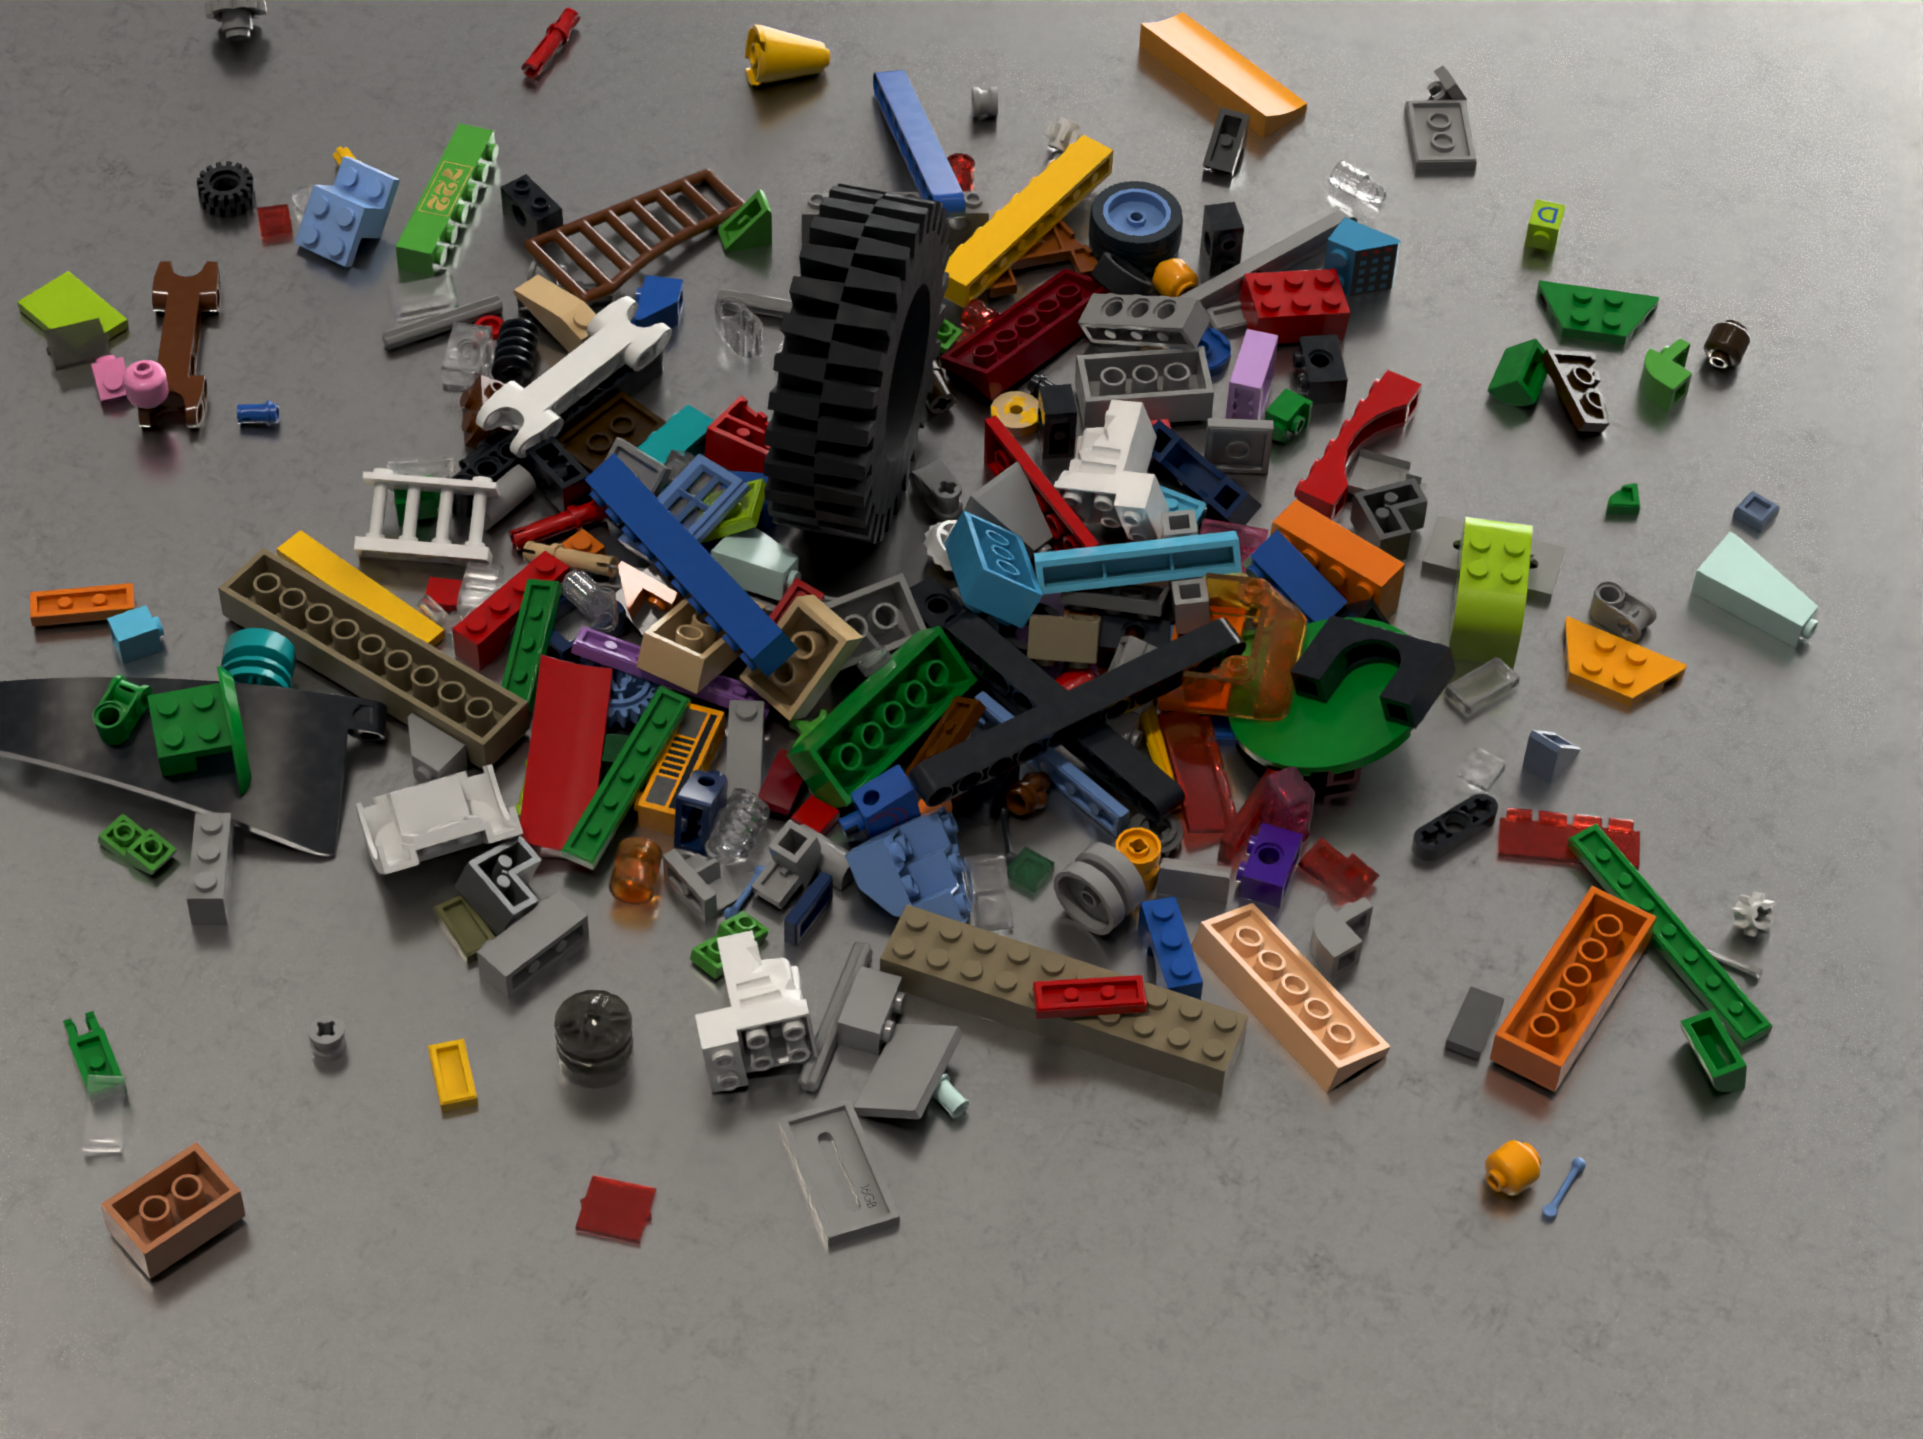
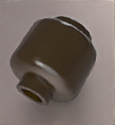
[1703,320,1751,369]

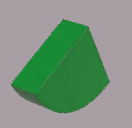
[1606,483,1640,515]

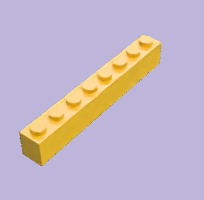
[944,134,1114,309]

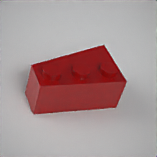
[705,395,770,473]

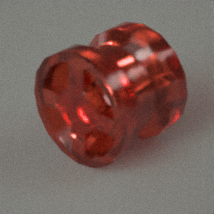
[947,153,975,192]
[960,298,1000,332]

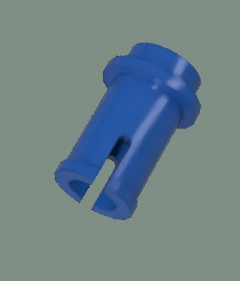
[237,400,280,426]

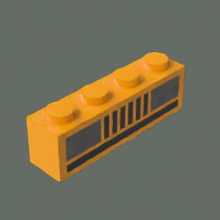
[634,703,725,836]

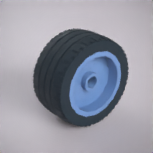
[1088,181,1183,275]

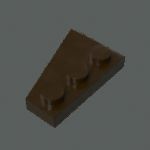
[1540,349,1610,432]

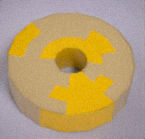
[990,391,1038,437]

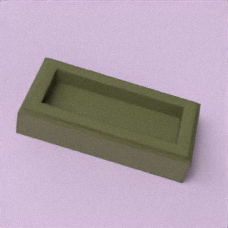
[433,894,495,964]

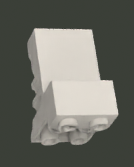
[1054,399,1169,542]
[695,930,818,1093]

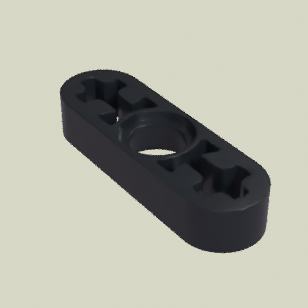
[1412,794,1498,861]

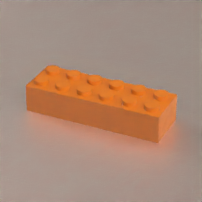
[1490,886,1657,1092]

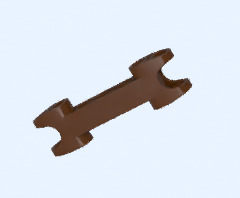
[137,261,221,428]

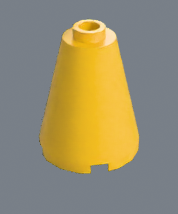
[745,25,830,86]

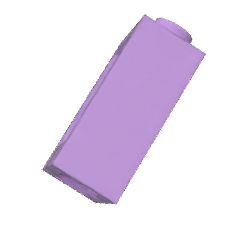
[1225,329,1278,420]

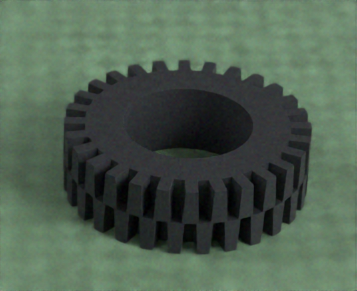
[763,183,950,544]

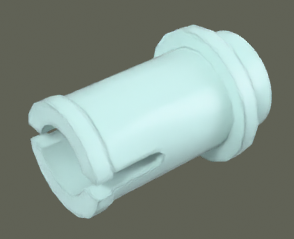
[931,1074,970,1119]

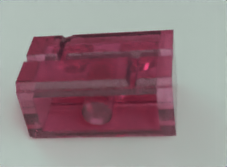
[1260,766,1315,843]

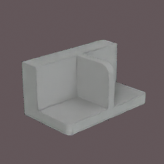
[663,849,739,923]

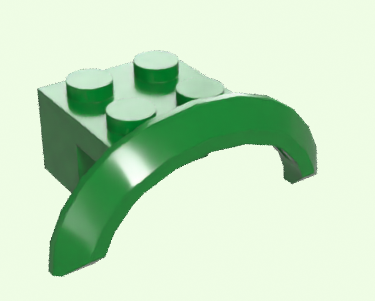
[147,666,252,795]

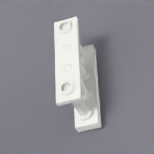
[354,468,500,568]

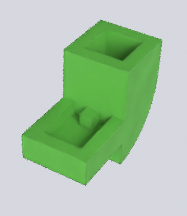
[1640,338,1692,412]

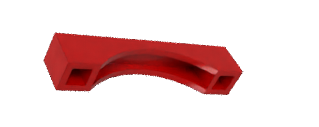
[1294,370,1422,521]

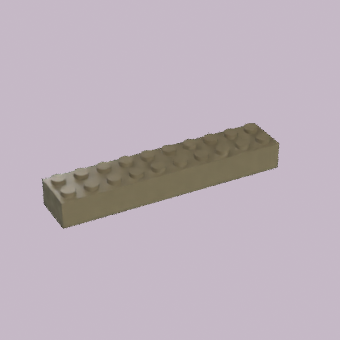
[218,547,530,770]
[880,904,1248,1097]

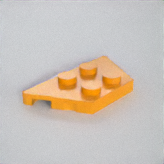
[1564,616,1687,707]

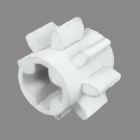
[1044,116,1082,153]
[1731,891,1778,937]

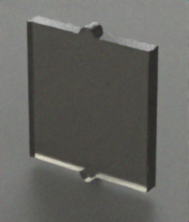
[44,318,111,371]

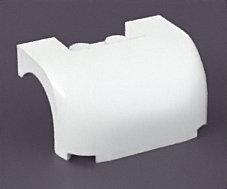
[355,764,523,875]

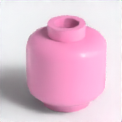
[123,360,169,409]

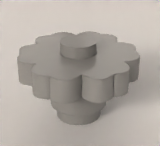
[205,0,267,41]

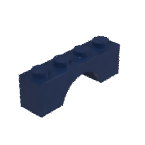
[1152,419,1262,531]

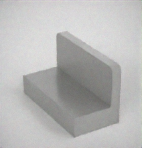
[1156,857,1232,904]

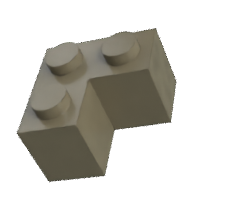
[1027,614,1102,669]

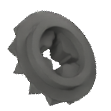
[1128,812,1184,856]

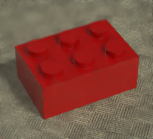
[1239,269,1351,344]

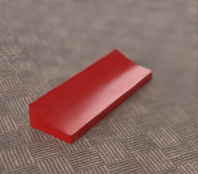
[984,415,1100,551]
[520,654,613,859]

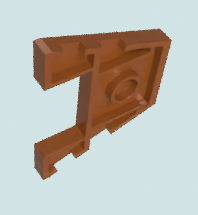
[988,220,1098,298]

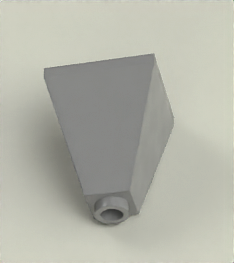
[964,461,1053,562]

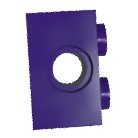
[1236,823,1303,909]

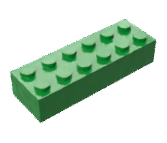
[786,626,978,808]

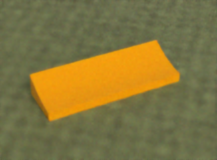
[1139,12,1307,139]

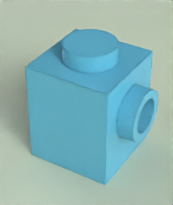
[107,605,164,664]

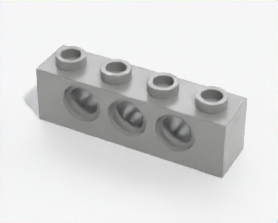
[1078,293,1211,349]

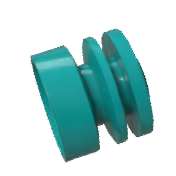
[221,628,296,688]

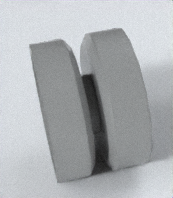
[1054,842,1146,935]

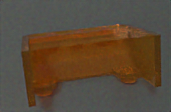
[1182,573,1307,721]

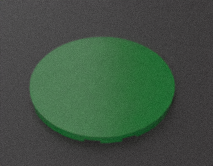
[1227,617,1425,776]

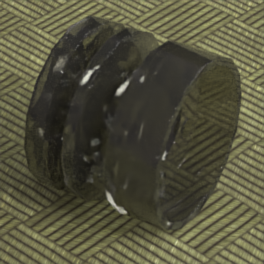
[554,990,634,1089]

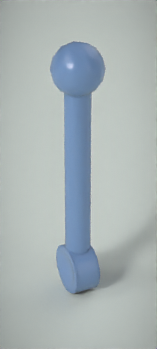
[724,865,765,920]
[1542,1157,1586,1220]

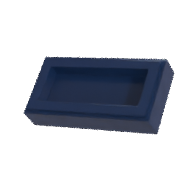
[784,871,833,946]

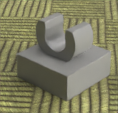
[1427,65,1467,101]

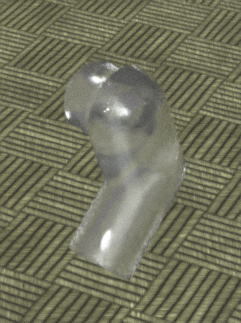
[416,595,464,634]

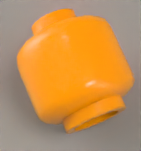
[1152,258,1199,297]
[1485,1140,1541,1196]

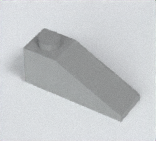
[726,700,765,808]

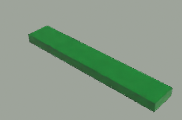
[561,686,691,870]

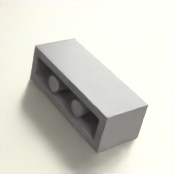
[186,813,236,925]
[477,891,589,998]

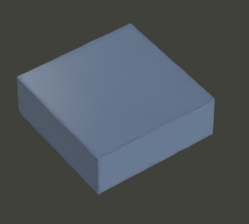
[1733,491,1780,532]

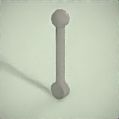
[1706,949,1763,979]

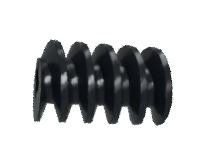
[491,318,540,385]

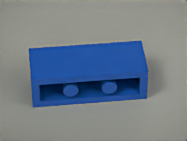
[1242,529,1348,627]

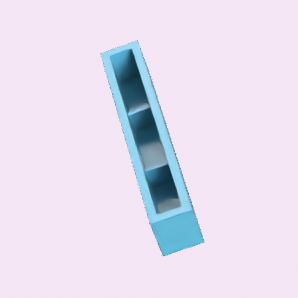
[1034,531,1242,595]

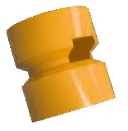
[1115,828,1161,892]

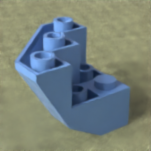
[845,806,972,923]

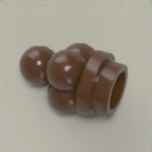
[1005,771,1051,815]

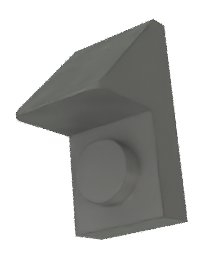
[1203,107,1250,175]

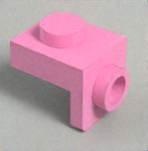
[91,355,127,404]

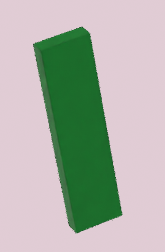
[501,579,563,713]

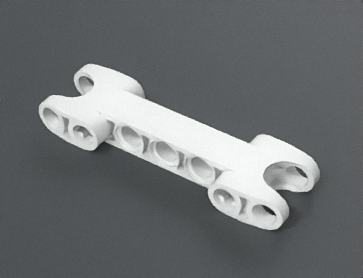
[476,296,672,458]

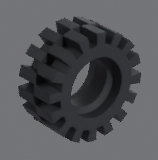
[197,161,256,218]

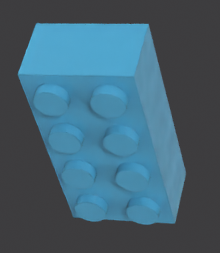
[944,510,1043,629]

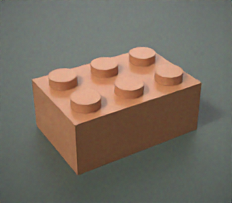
[101,1142,246,1279]

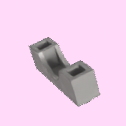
[1161,509,1210,634]

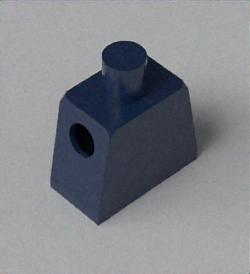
[674,770,728,856]

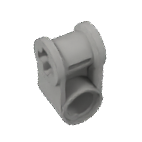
[909,459,963,521]
[1589,581,1657,642]

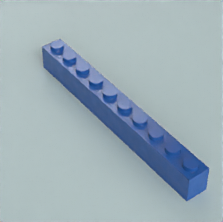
[584,453,798,677]

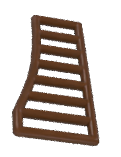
[523,168,745,305]

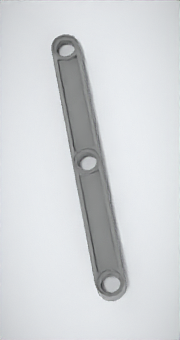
[1179,208,1358,309]

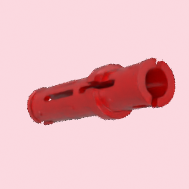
[521,8,580,79]
[509,500,609,551]

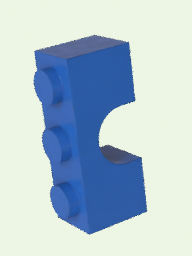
[1138,896,1203,1000]

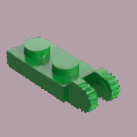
[63,1011,127,1105]

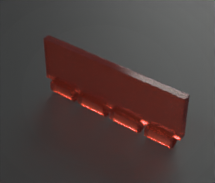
[1157,712,1240,834]
[1498,807,1640,870]

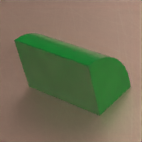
[1487,338,1548,406]
[1680,1008,1747,1092]

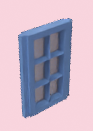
[618,454,751,564]

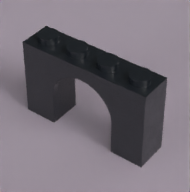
[1290,615,1456,729]

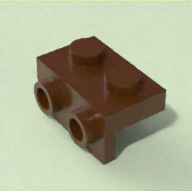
[460,375,512,449]

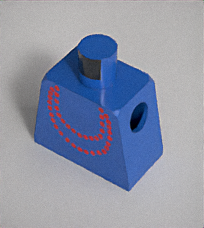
[838,764,921,840]

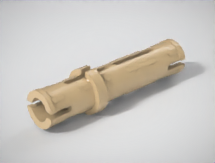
[522,541,619,578]

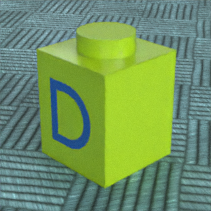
[1524,199,1566,252]

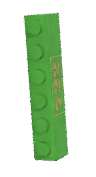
[396,123,499,277]

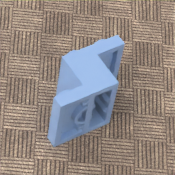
[295,156,400,267]

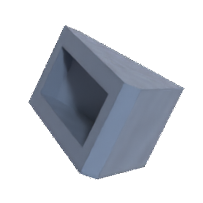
[1522,730,1581,784]

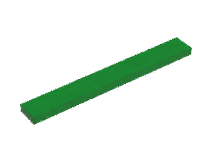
[1567,823,1773,1048]

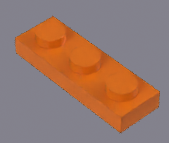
[30,583,135,626]

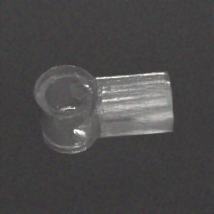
[561,569,619,633]

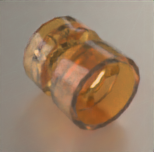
[609,837,663,905]

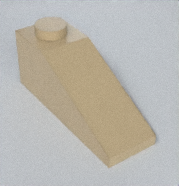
[513,274,596,353]

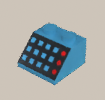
[1324,217,1401,296]

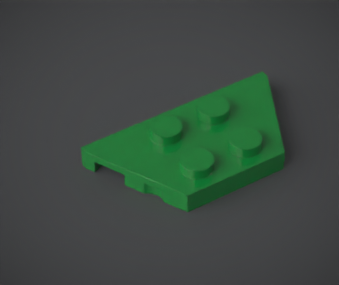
[1537,280,1659,345]

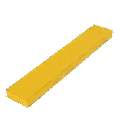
[277,530,445,647]

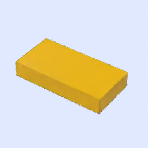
[428,1038,478,1113]

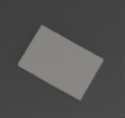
[1405,100,1477,170]
[854,1024,963,1119]

